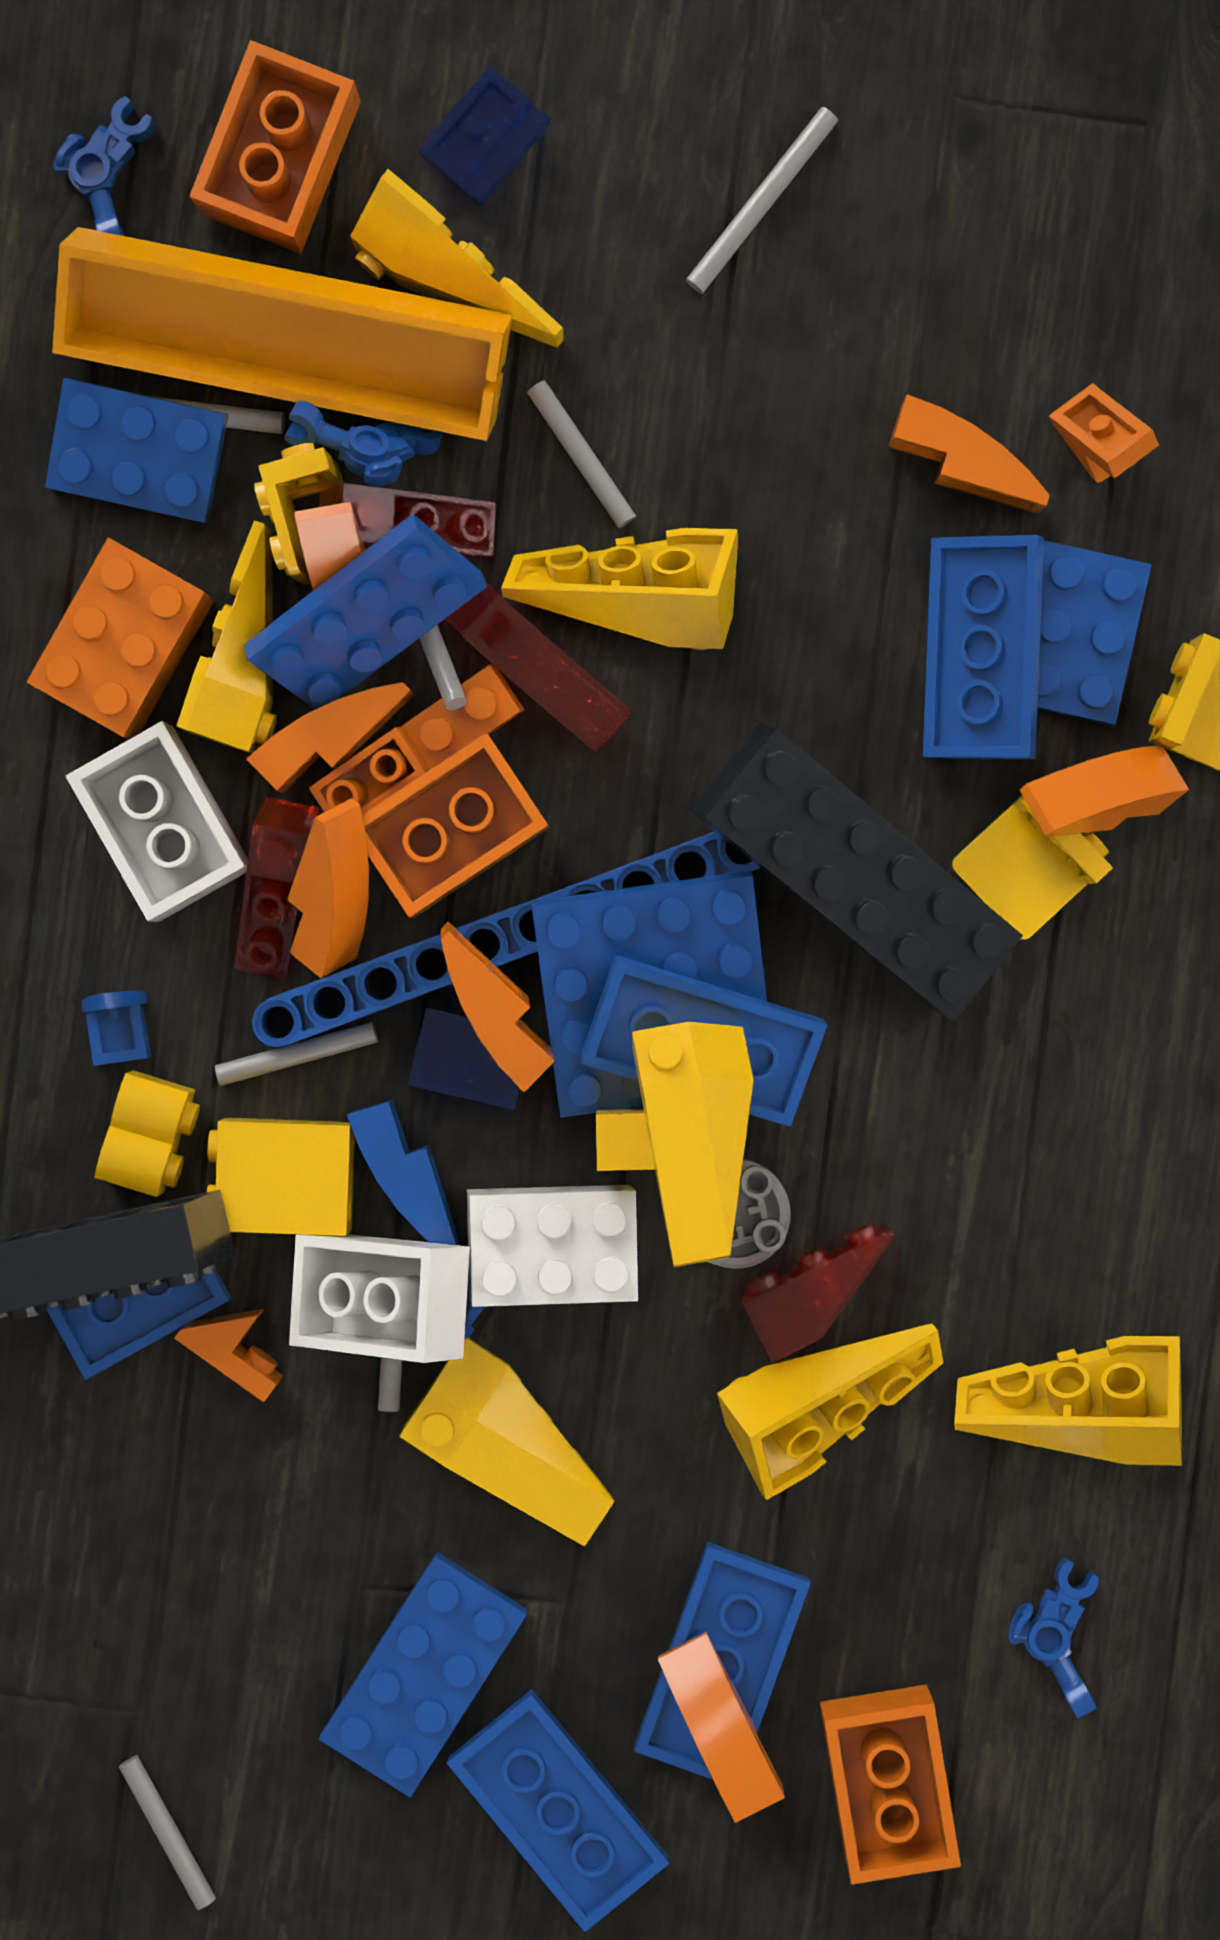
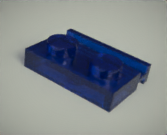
[418,66,551,207]
[408,1007,520,1110]

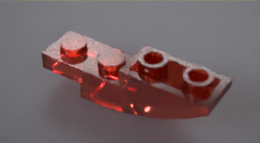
[445,581,633,753]

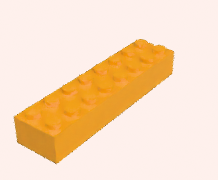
[52,227,512,441]

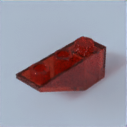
[319,483,496,558]
[234,797,320,980]
[741,1222,895,1363]

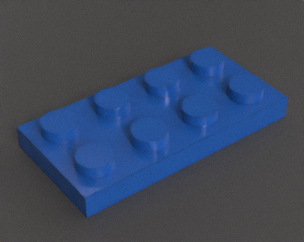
[244,514,487,710]
[923,535,1044,759]
[580,955,828,1127]
[634,1541,811,1780]
[319,1551,528,1797]
[447,1689,669,1932]

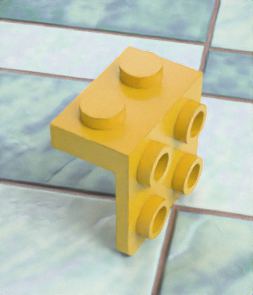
[254,443,344,586]
[1148,633,1220,771]
[952,795,1113,939]

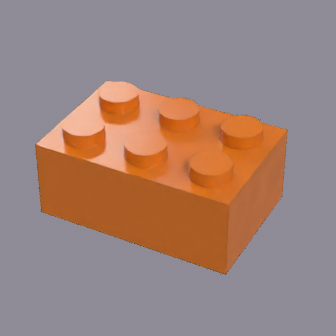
[189,40,361,254]
[27,537,215,739]
[362,732,550,918]
[820,1684,961,1885]

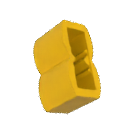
[94,1070,200,1197]

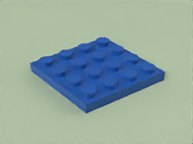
[531,871,767,1118]

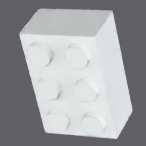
[66,721,253,922]
[467,1185,638,1307]
[289,1234,470,1363]

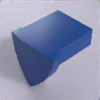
[81,991,151,1066]

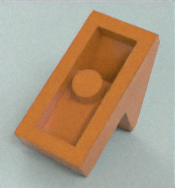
[1049,383,1159,483]
[174,1309,283,1402]

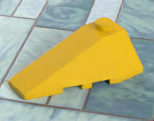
[350,169,564,348]
[177,520,277,754]
[501,528,738,650]
[632,1022,754,1267]
[717,1323,943,1500]
[954,1336,1182,1466]
[399,1338,615,1547]

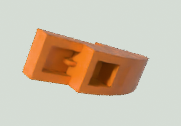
[309,664,525,815]

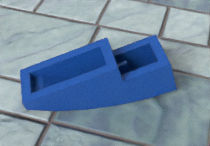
[347,1099,461,1246]

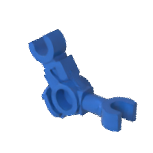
[53,96,156,236]
[284,401,443,488]
[1008,1557,1099,1719]

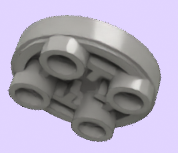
[707,1159,790,1269]

